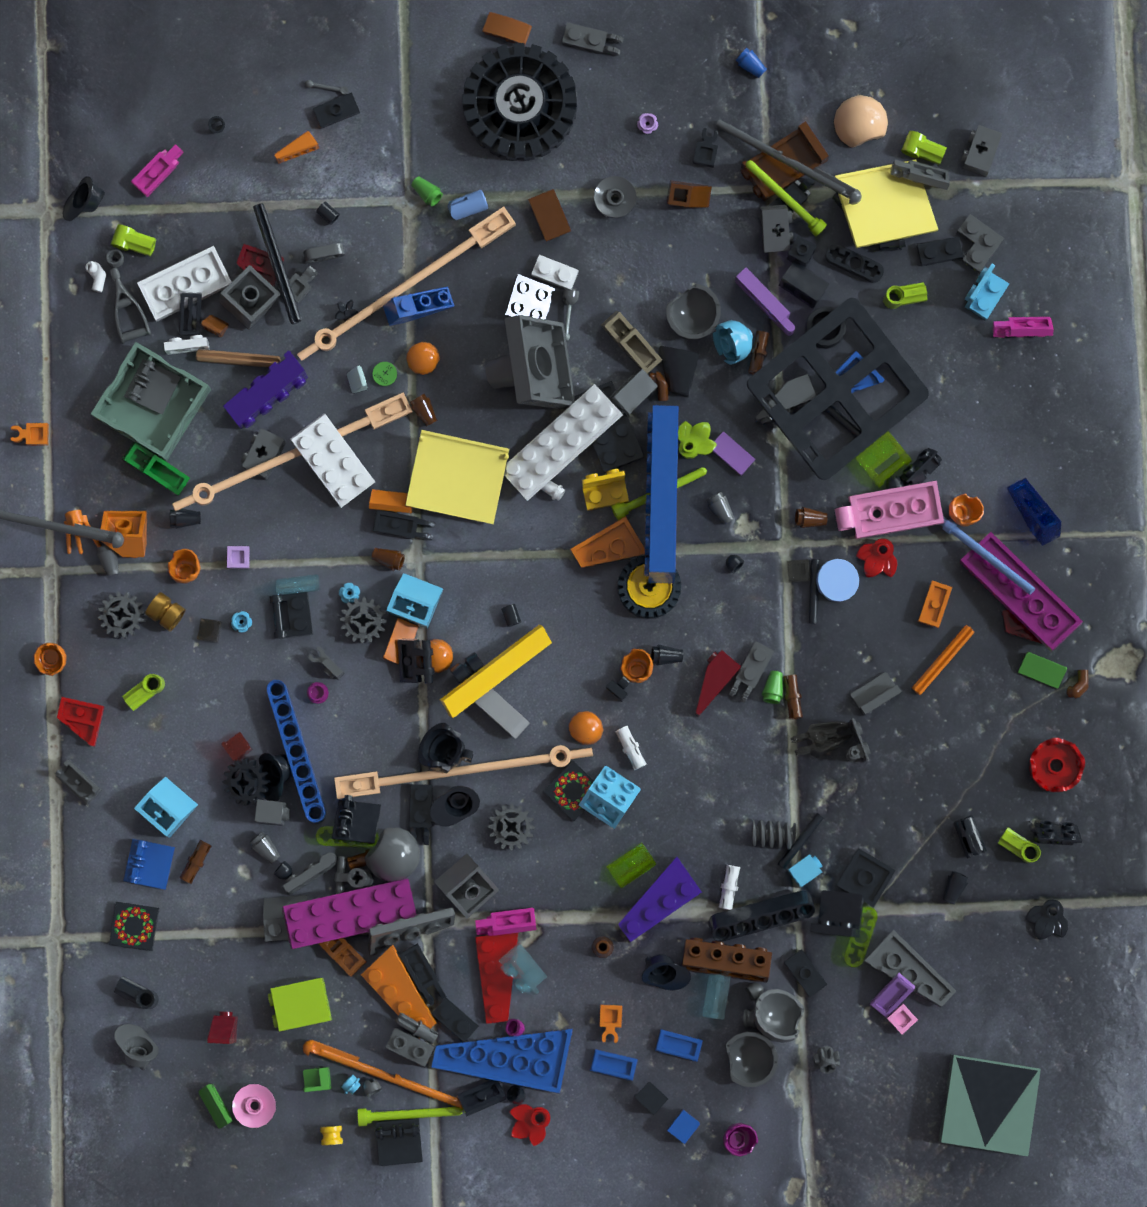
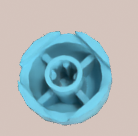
[713,320,753,365]

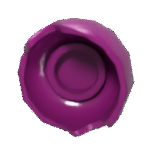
[723,1123,758,1157]

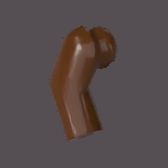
[648,371,669,401]
[1067,670,1088,699]

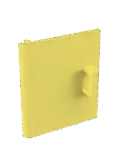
[835,159,938,248]
[405,430,509,524]

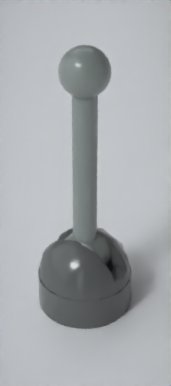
[562,289,579,341]

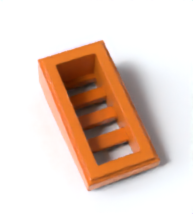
[274,131,319,164]

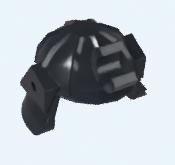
[418,723,474,773]

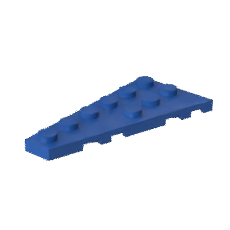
[431,1029,573,1094]

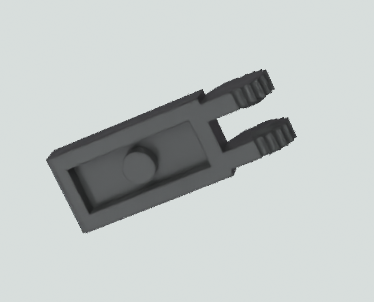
[562,22,624,56]
[729,641,774,703]
[283,852,338,895]

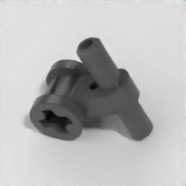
[334,856,374,895]

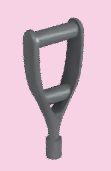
[110,268,151,344]

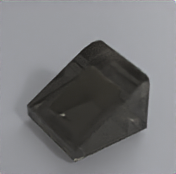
[197,618,222,643]

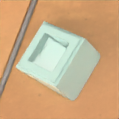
[347,365,368,393]

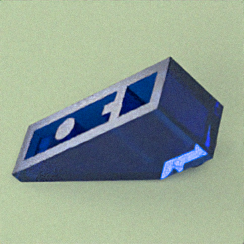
[1007,478,1062,546]

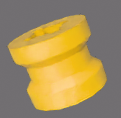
[320,1126,343,1145]

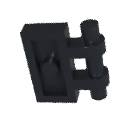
[397,638,435,684]

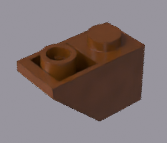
[667,180,712,207]

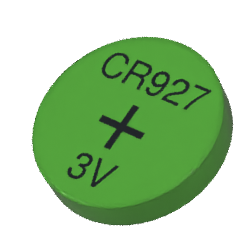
[373,362,397,387]

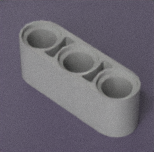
[474,689,530,739]

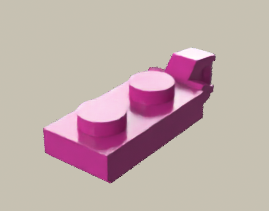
[131,144,183,197]
[992,317,1054,338]
[475,908,537,936]

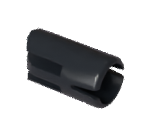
[954,815,987,859]

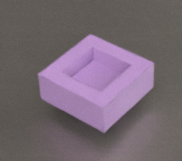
[227,546,250,569]

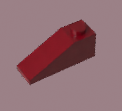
[695,650,741,717]
[207,1011,238,1044]

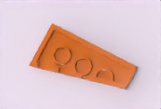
[361,945,436,1039]

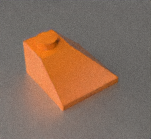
[101,511,147,558]

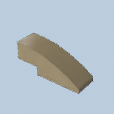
[601,311,662,374]

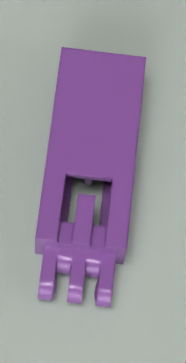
[735,268,795,336]

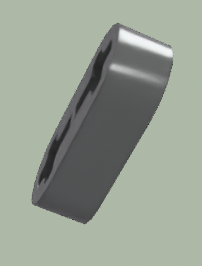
[303,243,345,263]

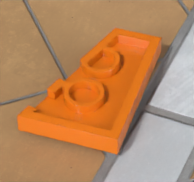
[570,517,645,568]

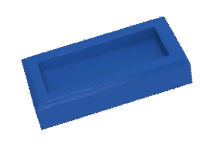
[655,1029,703,1061]
[590,1049,638,1081]

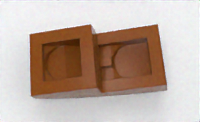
[482,12,532,44]
[319,938,367,977]

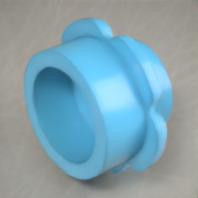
[339,583,360,604]
[231,611,252,633]
[341,1074,361,1094]

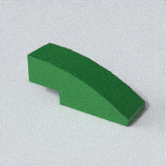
[122,442,190,496]

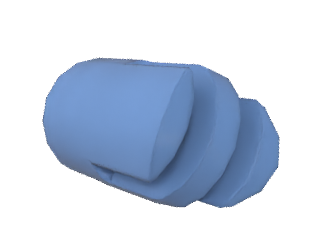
[447,190,488,220]

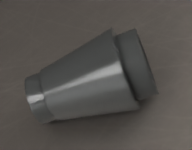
[707,492,734,525]
[96,545,119,576]
[249,832,281,864]

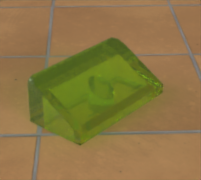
[606,843,656,888]

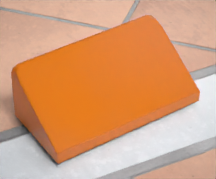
[383,618,419,665]

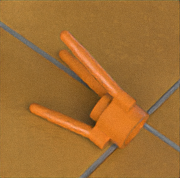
[64,510,101,554]

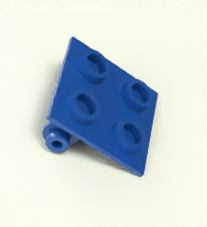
[123,839,175,890]

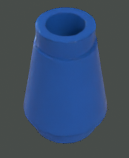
[736,47,767,78]

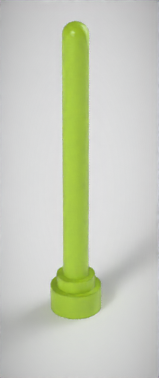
[746,160,827,237]
[611,467,707,521]
[358,1107,463,1126]

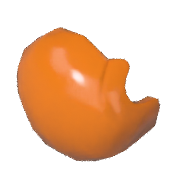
[406,342,440,375]
[949,494,984,527]
[168,549,201,584]
[421,639,453,673]
[34,643,67,676]
[621,649,654,683]
[569,711,604,745]

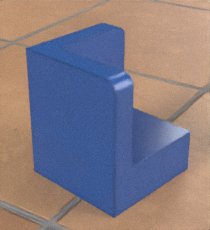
[667,1109,700,1144]

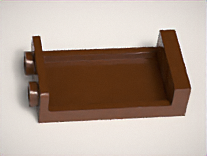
[740,121,829,202]

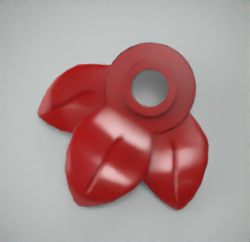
[856,538,897,577]
[510,1104,550,1146]

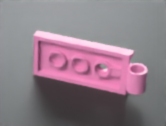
[835,481,944,539]

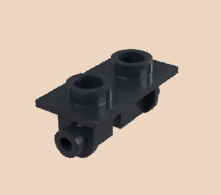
[900,448,942,486]

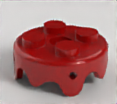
[1029,738,1085,793]

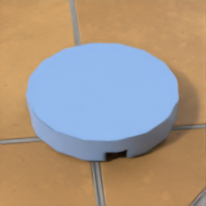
[816,559,859,602]

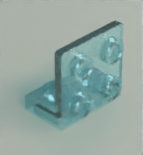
[499,943,547,995]

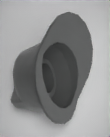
[114,1024,159,1070]

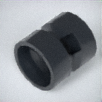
[450,652,484,684]

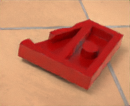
[57,697,105,747]

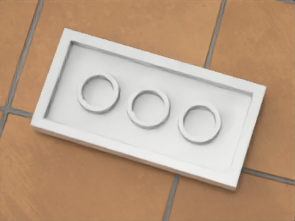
[137,246,231,322]
[290,413,375,508]

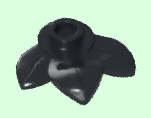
[1026,899,1068,940]

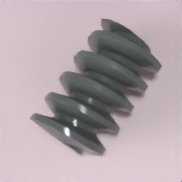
[751,819,796,850]

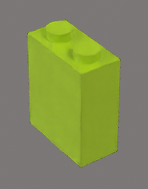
[268,978,332,1032]

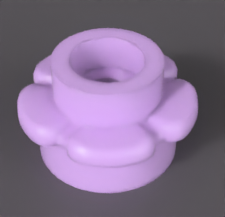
[637,113,658,134]

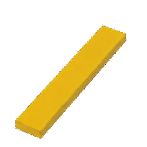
[440,625,552,718]

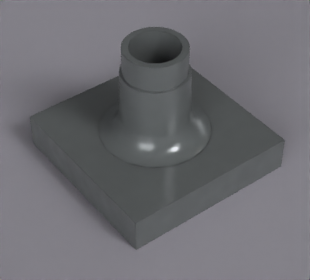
[485,315,575,409]

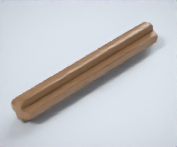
[196,349,281,367]

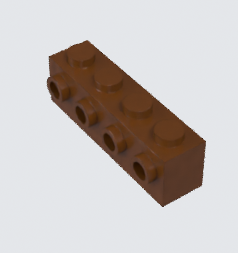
[682,938,772,983]

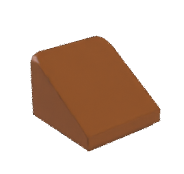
[201,315,229,338]

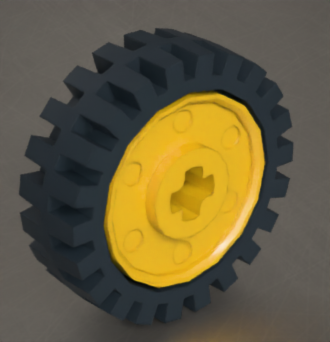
[618,555,681,619]

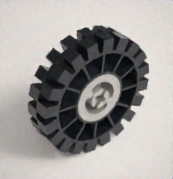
[462,43,577,161]

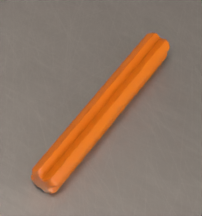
[912,625,974,695]

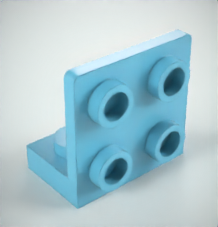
[965,264,1009,320]
[579,766,641,829]

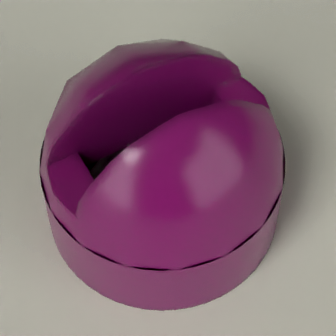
[505,1019,525,1037]

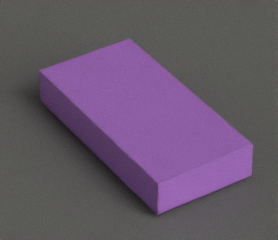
[713,431,755,476]
[870,972,915,1018]

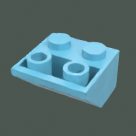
[386,573,443,629]
[134,777,198,838]

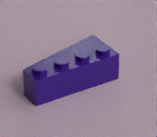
[223,350,308,429]
[618,857,702,942]

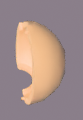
[834,95,888,148]

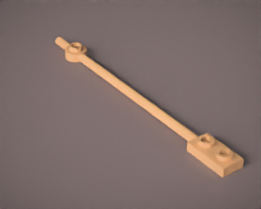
[297,207,516,361]
[172,392,413,511]
[334,745,593,799]

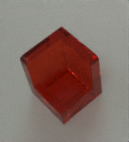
[221,732,253,761]

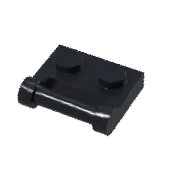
[269,592,313,639]

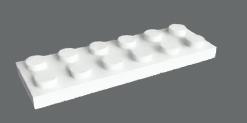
[504,384,623,501]

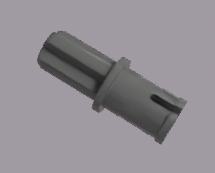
[396,1013,438,1045]

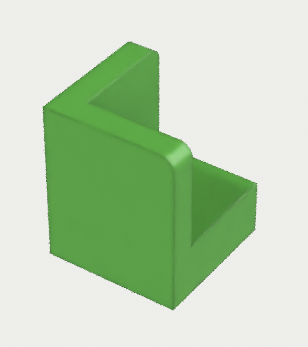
[303,1067,332,1092]

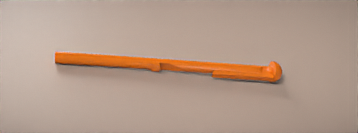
[303,1040,462,1109]

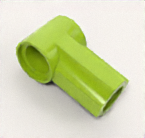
[901,131,947,165]
[110,224,156,257]
[883,282,928,309]
[122,674,165,711]
[998,828,1041,863]

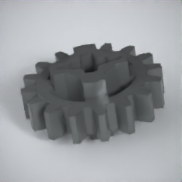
[98,592,145,639]
[340,597,387,644]
[488,804,535,851]

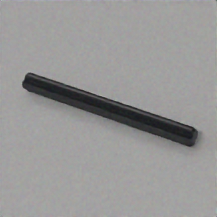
[253,203,301,324]

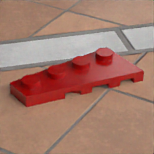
[476,933,518,1024]

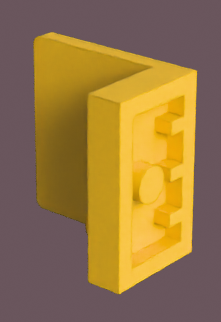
[582,469,629,511]

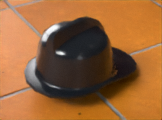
[62,176,105,221]
[259,753,291,802]
[430,786,480,827]
[642,954,691,991]

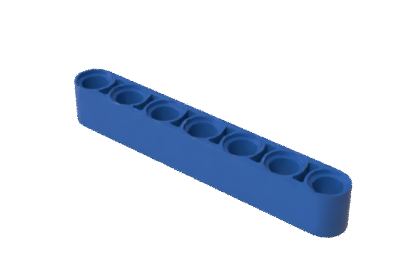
[267,680,326,823]

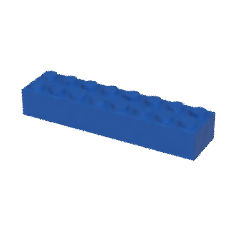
[644,405,679,584]

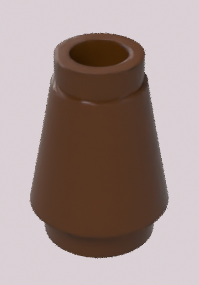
[410,393,437,427]
[795,507,827,528]
[372,548,405,571]
[592,936,614,958]

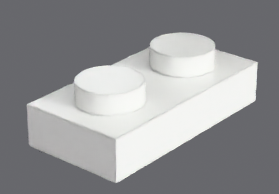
[531,255,579,290]
[164,335,210,355]

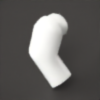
[85,261,106,293]

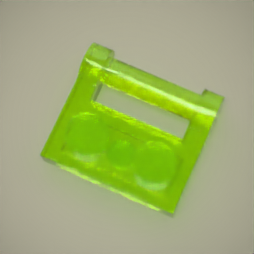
[855,431,912,488]

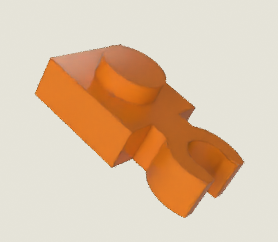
[11,423,49,446]
[600,1005,622,1043]

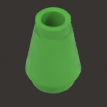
[411,176,443,206]
[762,671,783,704]

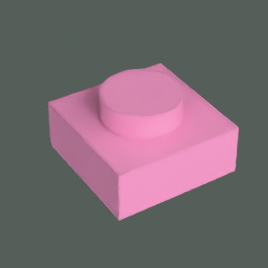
[887,1004,918,1035]

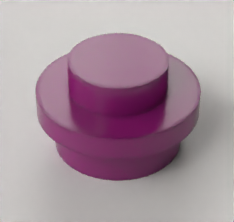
[307,682,329,704]

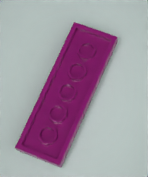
[960,532,1083,652]
[282,879,417,950]

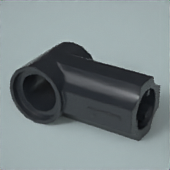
[114,976,159,1009]

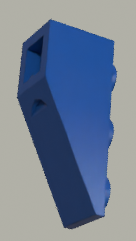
[383,286,454,326]

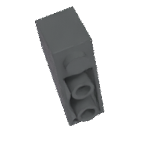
[755,374,816,425]

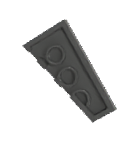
[368,907,455,956]
[863,930,956,1007]

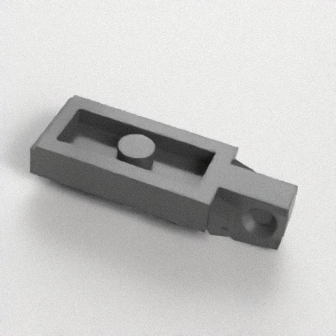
[890,160,950,190]

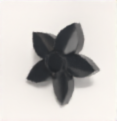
[335,300,359,322]

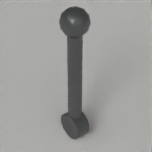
[305,80,348,95]

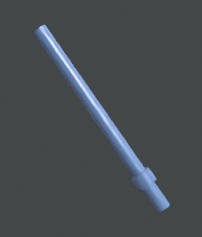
[940,516,1035,595]

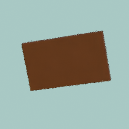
[528,189,571,242]

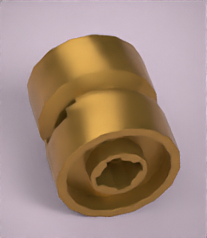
[145,592,186,632]

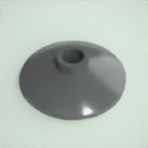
[594,176,636,218]

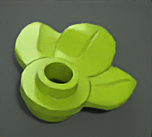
[678,421,717,459]

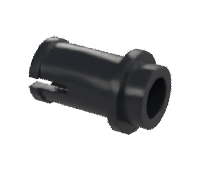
[879,238,906,252]

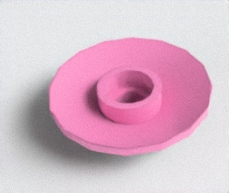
[233,1084,276,1128]

